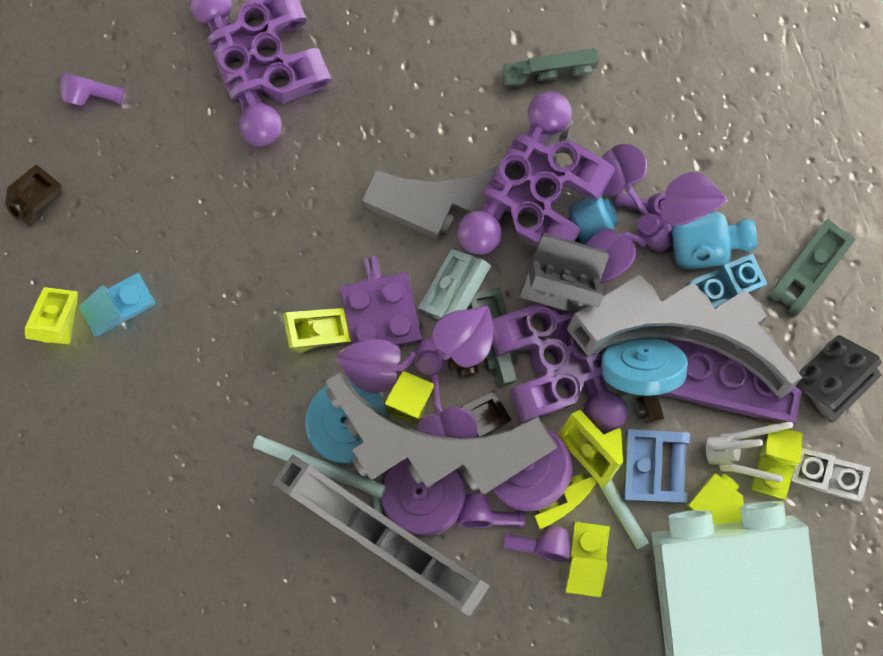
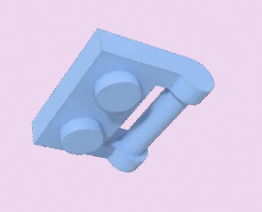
[624,429,690,504]

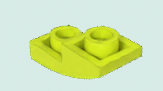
[533,473,597,530]

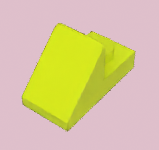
[25,287,78,344]
[283,308,351,353]
[385,371,434,427]
[557,410,623,487]
[750,423,803,501]
[565,522,610,597]

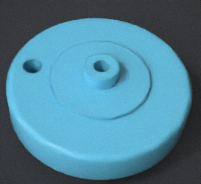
[601,338,688,396]
[305,380,390,465]

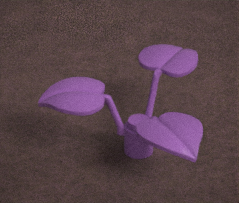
[586,144,727,284]
[337,306,493,438]

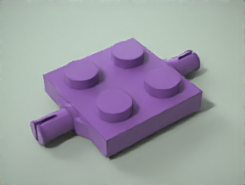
[340,255,422,372]

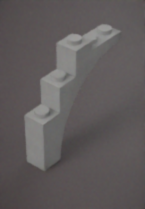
[362,107,574,241]
[567,275,802,399]
[325,373,557,495]
[272,454,490,617]

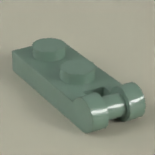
[768,219,855,316]

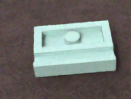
[418,249,491,319]

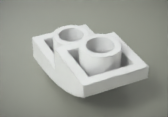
[792,448,871,503]

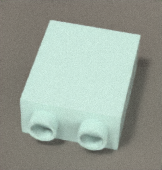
[652,501,823,656]

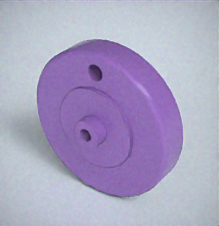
[493,430,573,511]
[381,457,466,537]

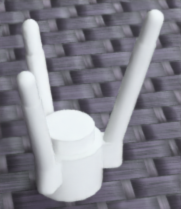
[706,422,793,482]

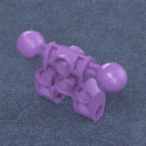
[189,0,332,147]
[457,91,616,255]
[492,303,628,434]

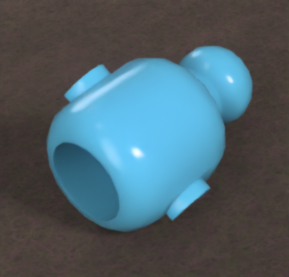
[671,212,757,270]

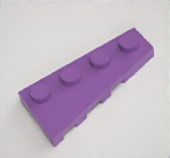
[660,339,802,426]

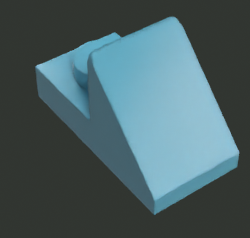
[78,272,156,337]

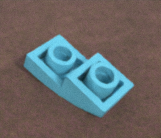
[685,253,767,309]

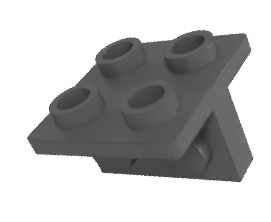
[520,233,609,313]
[795,335,883,423]

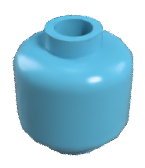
[567,196,619,244]

